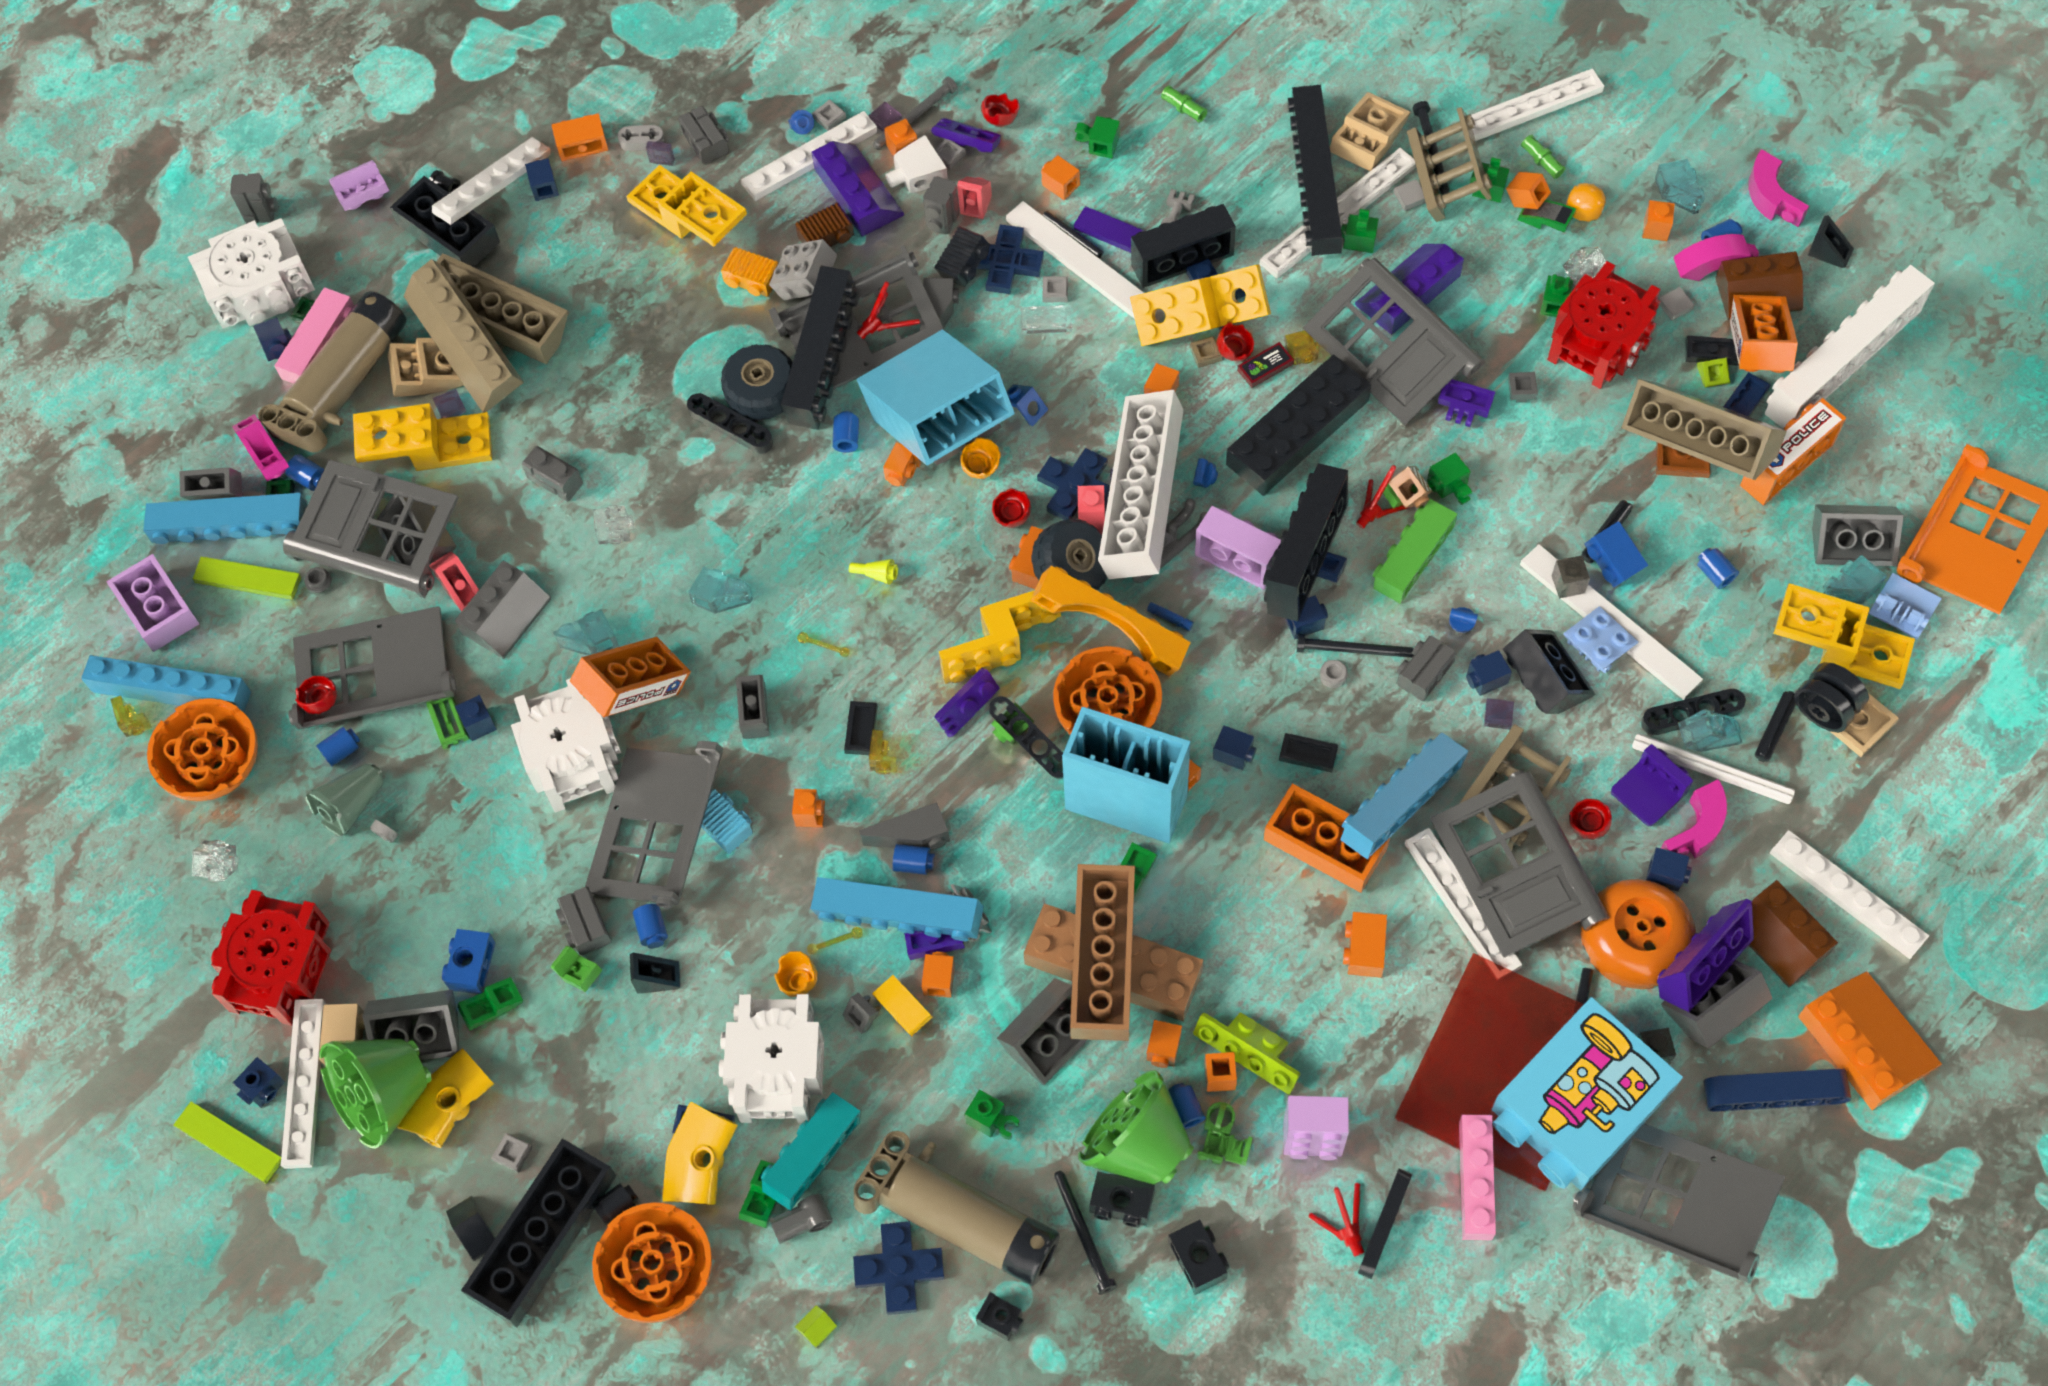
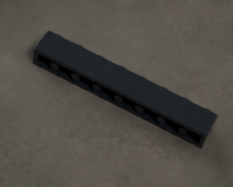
[1287,85,1342,256]

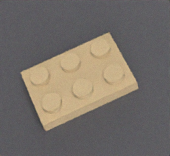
[1831,693,1899,757]

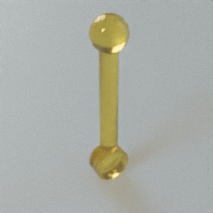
[797,632,850,657]
[807,927,863,955]

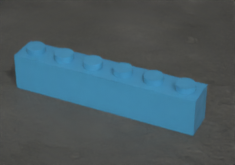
[143,493,308,544]
[81,655,251,712]
[1340,732,1468,859]
[810,877,984,941]

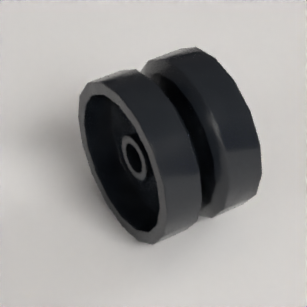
[1794,662,1869,733]

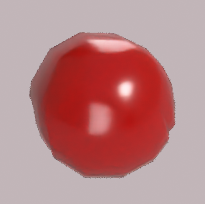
[981,93,1020,127]
[1216,322,1255,361]
[992,488,1032,528]
[295,676,337,714]
[1569,798,1612,840]

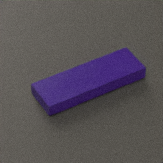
[1074,206,1144,253]

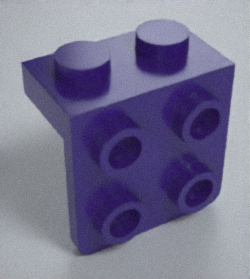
[1611,744,1694,827]

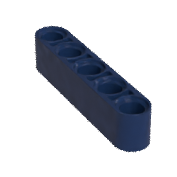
[1703,1069,1852,1112]

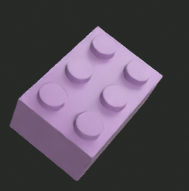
[1195,506,1281,590]
[106,554,199,652]
[1283,1096,1349,1160]

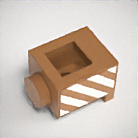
[1389,466,1433,508]

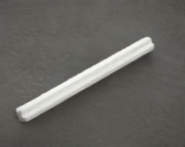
[1632,733,1795,804]

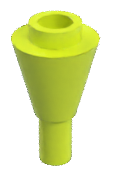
[849,559,898,585]

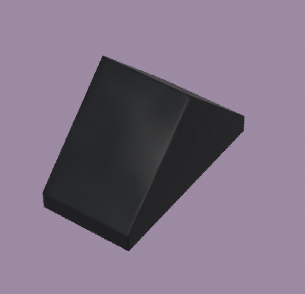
[1808,215,1854,268]
[630,952,680,994]
[446,1196,495,1261]

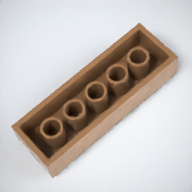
[1070,864,1135,1041]
[1024,903,1204,1022]

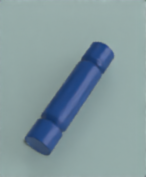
[1147,602,1194,631]

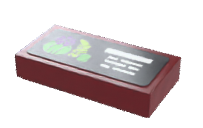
[1237,342,1294,388]

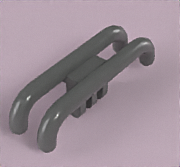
[1132,499,1207,583]

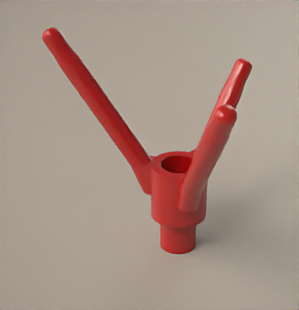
[856,282,921,339]
[1356,465,1414,529]
[1309,1183,1365,1257]

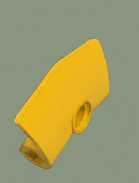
[397,1048,494,1148]
[662,1102,738,1205]

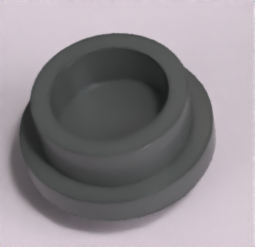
[305,567,332,593]

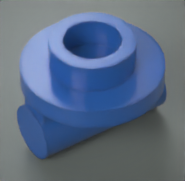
[788,110,814,135]
[1193,458,1218,488]
[1449,607,1478,633]

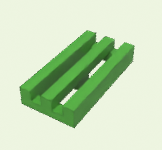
[426,697,469,749]

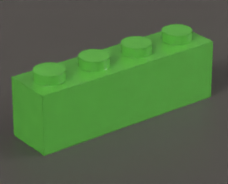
[1372,499,1458,604]

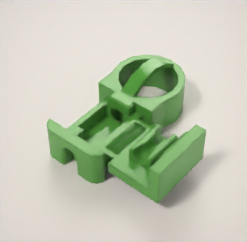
[1197,1102,1253,1166]

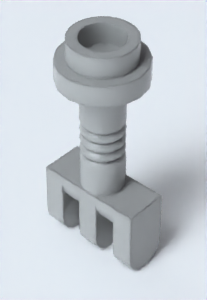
[1160,189,1195,225]

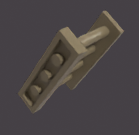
[1407,107,1493,222]
[1460,724,1572,852]

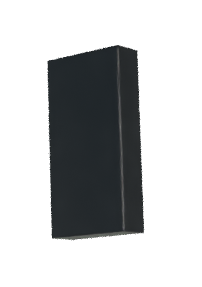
[844,701,878,756]
[1279,733,1338,773]

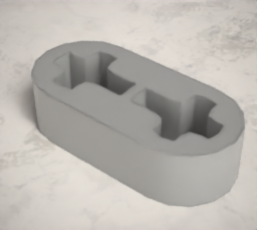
[617,125,665,151]

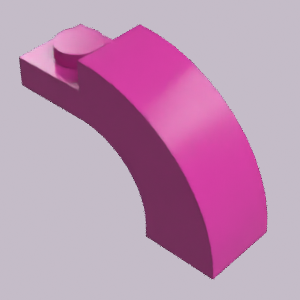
[1748,149,1809,227]
[1673,234,1759,281]
[232,414,289,481]
[1661,779,1727,858]

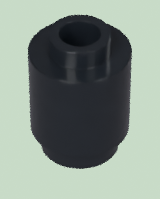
[593,1183,639,1225]

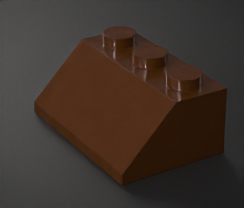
[1715,251,1803,320]
[1748,880,1838,988]

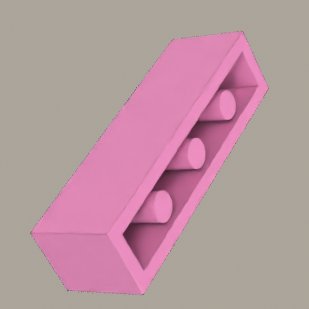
[274,287,354,384]
[1459,1115,1496,1240]

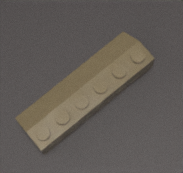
[436,253,568,364]
[403,259,524,413]
[1621,379,1787,480]

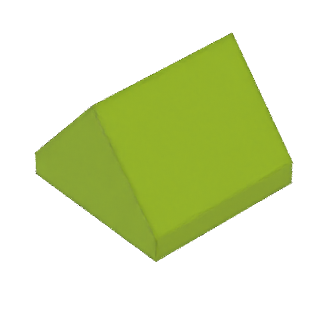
[795,1305,837,1348]

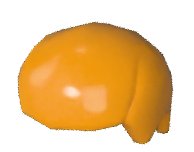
[1566,183,1606,222]
[960,437,1001,479]
[774,951,818,997]

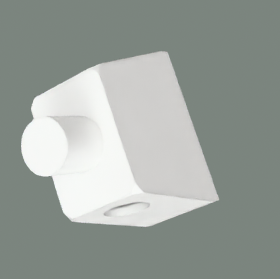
[886,135,948,193]

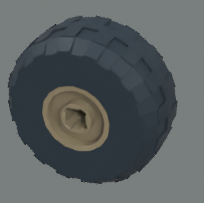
[721,344,793,420]
[1031,519,1107,590]

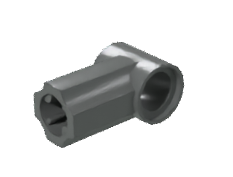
[769,1194,833,1244]

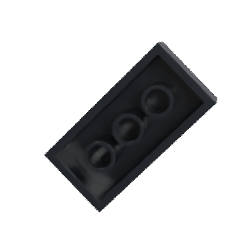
[390,176,500,267]
[1131,203,1236,288]

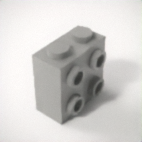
[769,239,837,300]

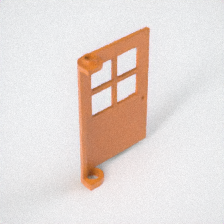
[1897,444,2048,615]

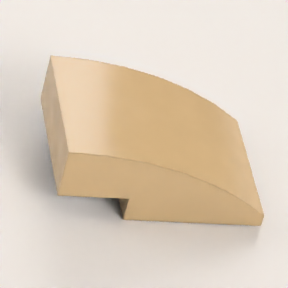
[1330,92,1410,171]
[387,338,464,397]

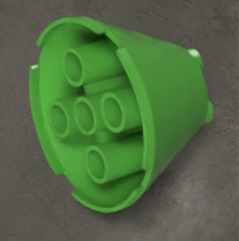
[319,1039,432,1148]
[1078,1070,1194,1184]

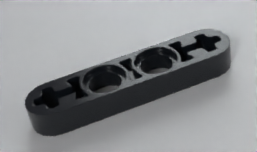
[687,393,773,454]
[1641,689,1746,735]
[989,696,1063,779]
[1358,1168,1412,1279]

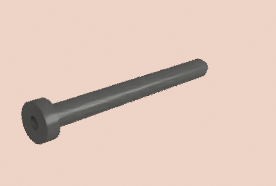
[873,76,958,149]

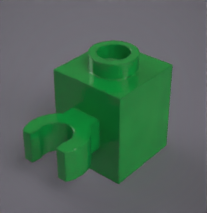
[1075,116,1120,159]
[1470,157,1510,203]
[1341,209,1379,253]
[1540,274,1573,317]
[1427,452,1472,505]
[964,1089,1020,1140]

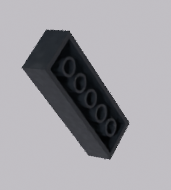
[781,265,859,430]
[1226,354,1371,496]
[1263,463,1348,621]
[461,1138,617,1328]

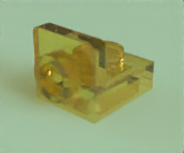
[1284,331,1319,365]
[110,695,152,737]
[869,730,898,775]

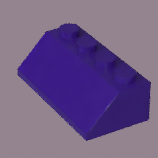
[811,141,904,237]
[1355,244,1464,335]
[1657,899,1754,1012]

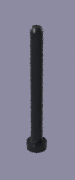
[1412,101,1450,195]
[1296,634,1414,658]
[1054,1171,1117,1295]

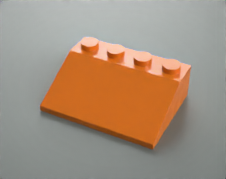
[1798,971,1942,1111]

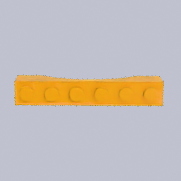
[1030,566,1191,676]

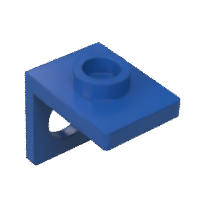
[1006,384,1048,426]

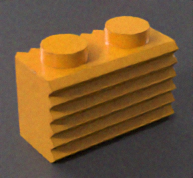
[721,247,778,297]

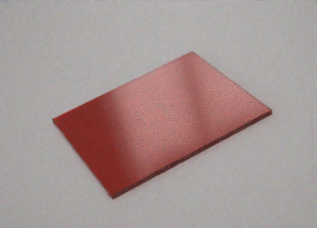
[1394,953,1622,1192]

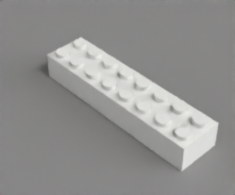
[1765,265,1935,429]
[1098,390,1183,579]

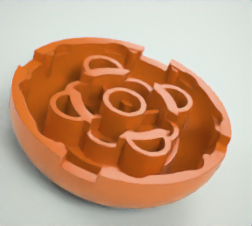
[1053,646,1162,735]
[147,698,258,802]
[1581,879,1696,989]
[592,1202,712,1323]

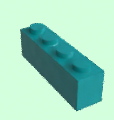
[761,1092,861,1211]

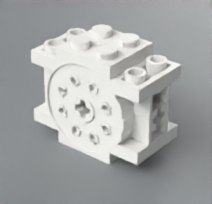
[188,218,315,329]
[511,678,621,813]
[719,994,825,1123]

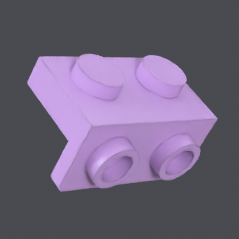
[329,160,389,211]

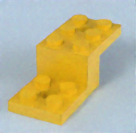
[627,164,747,247]
[1130,264,1271,346]
[353,403,493,471]
[1773,583,1915,689]
[939,590,1061,684]

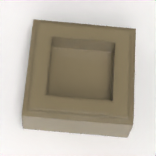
[1190,336,1222,368]

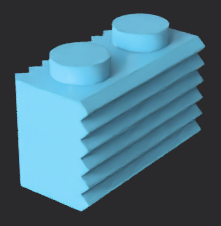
[701,789,753,854]

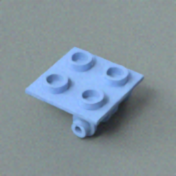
[1868,573,1942,640]
[1563,606,1638,674]

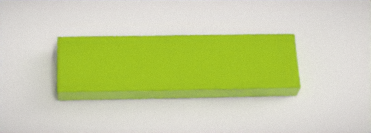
[192,556,302,600]
[173,1101,281,1184]

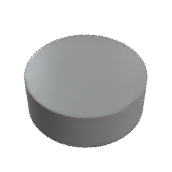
[1320,660,1347,688]
[370,820,399,843]

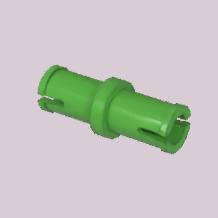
[1161,85,1208,123]
[1521,134,1566,179]

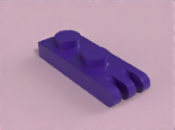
[931,118,1001,153]
[934,668,1000,737]

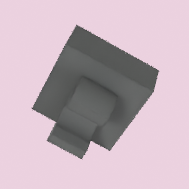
[1508,372,1538,403]
[842,992,881,1034]

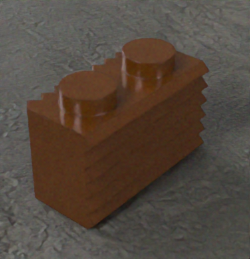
[795,202,854,247]

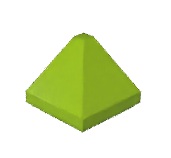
[1697,358,1730,388]

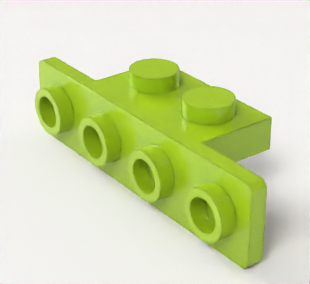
[1193,1012,1300,1094]

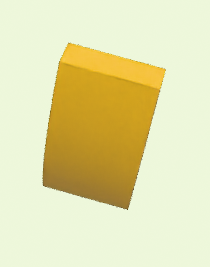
[872,975,933,1037]

